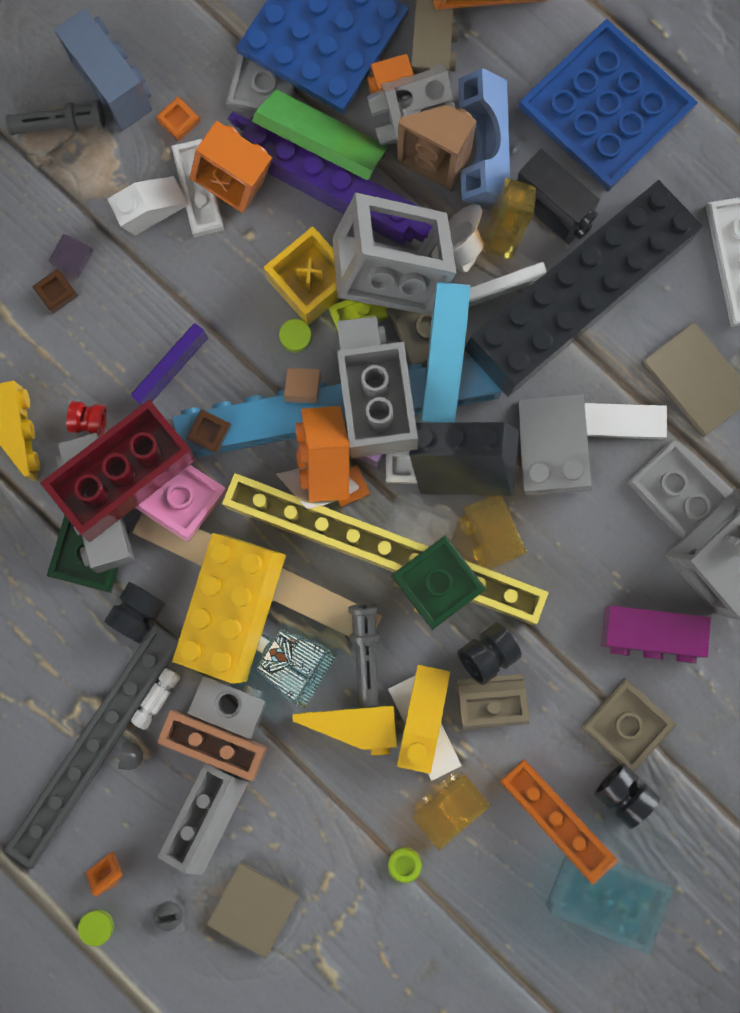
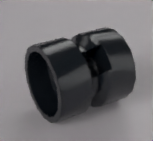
[104,581,166,644]
[458,623,522,685]
[594,763,660,829]

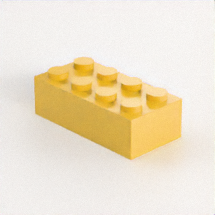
[172,533,286,684]

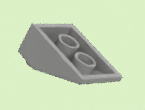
[519,394,592,496]

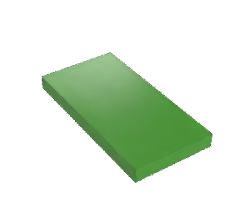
[252,89,389,180]

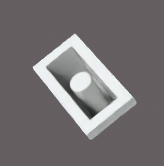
[107,176,189,236]

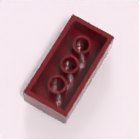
[40,399,196,543]

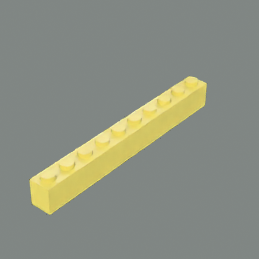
[222,473,549,625]

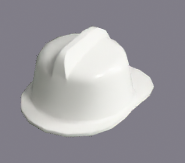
[431,204,484,273]

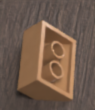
[397,105,477,192]

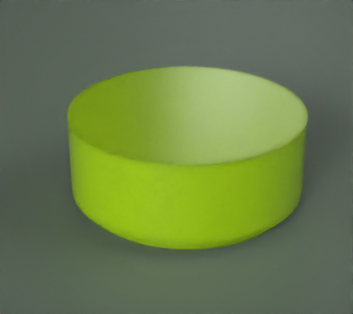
[279,319,312,353]
[388,847,422,883]
[78,909,114,946]

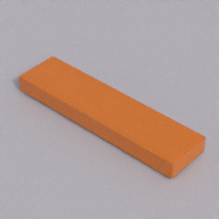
[500,759,618,885]

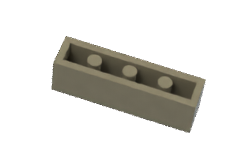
[411,0,459,77]

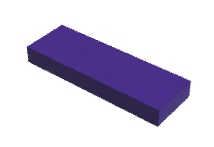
[131,323,208,406]

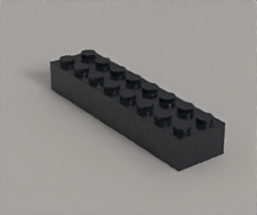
[464,180,703,397]

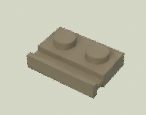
[457,674,530,730]

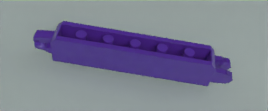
[228,112,432,244]

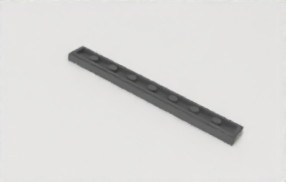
[4,624,179,870]

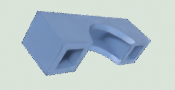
[458,68,511,210]

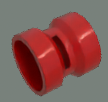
[66,400,107,437]

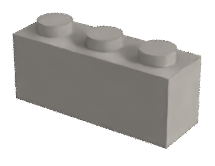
[158,763,249,876]

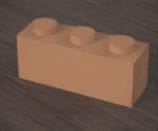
[157,709,269,781]

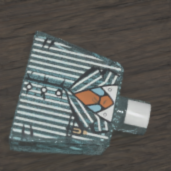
[256,629,337,709]

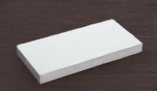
[706,197,740,327]

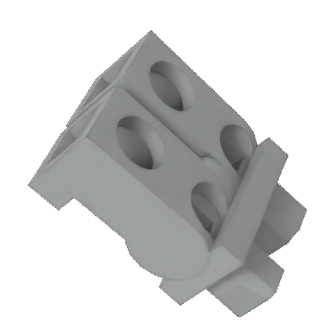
[367,64,455,145]

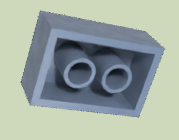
[54,8,152,131]

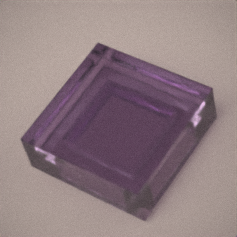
[48,233,94,278]

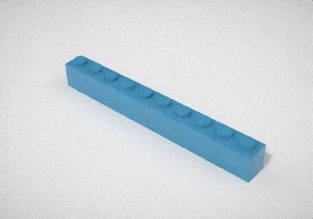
[173,354,502,458]

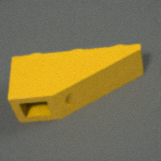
[0,381,40,481]

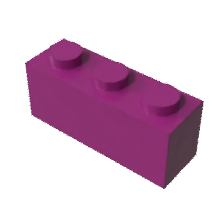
[601,606,711,664]

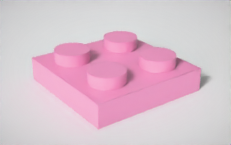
[135,465,226,543]

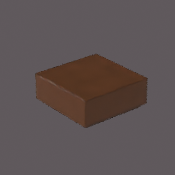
[32,268,78,314]
[186,409,232,454]

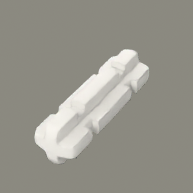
[131,668,180,730]

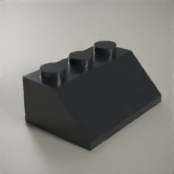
[409,422,519,496]

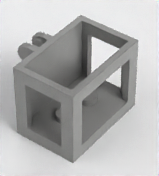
[332,192,457,315]
[665,489,740,620]

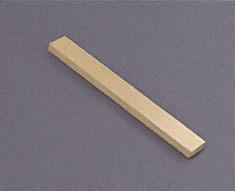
[132,513,382,637]

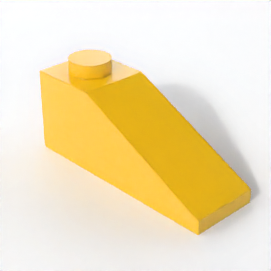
[397,664,450,774]
[292,705,397,755]

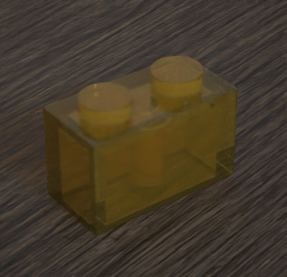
[482,178,536,260]
[459,496,527,570]
[412,771,491,851]

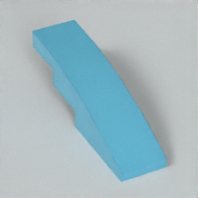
[421,282,471,423]

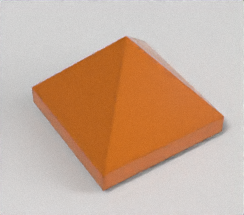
[86,851,123,897]

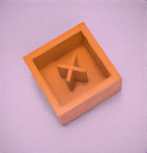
[189,120,272,213]
[295,406,349,502]

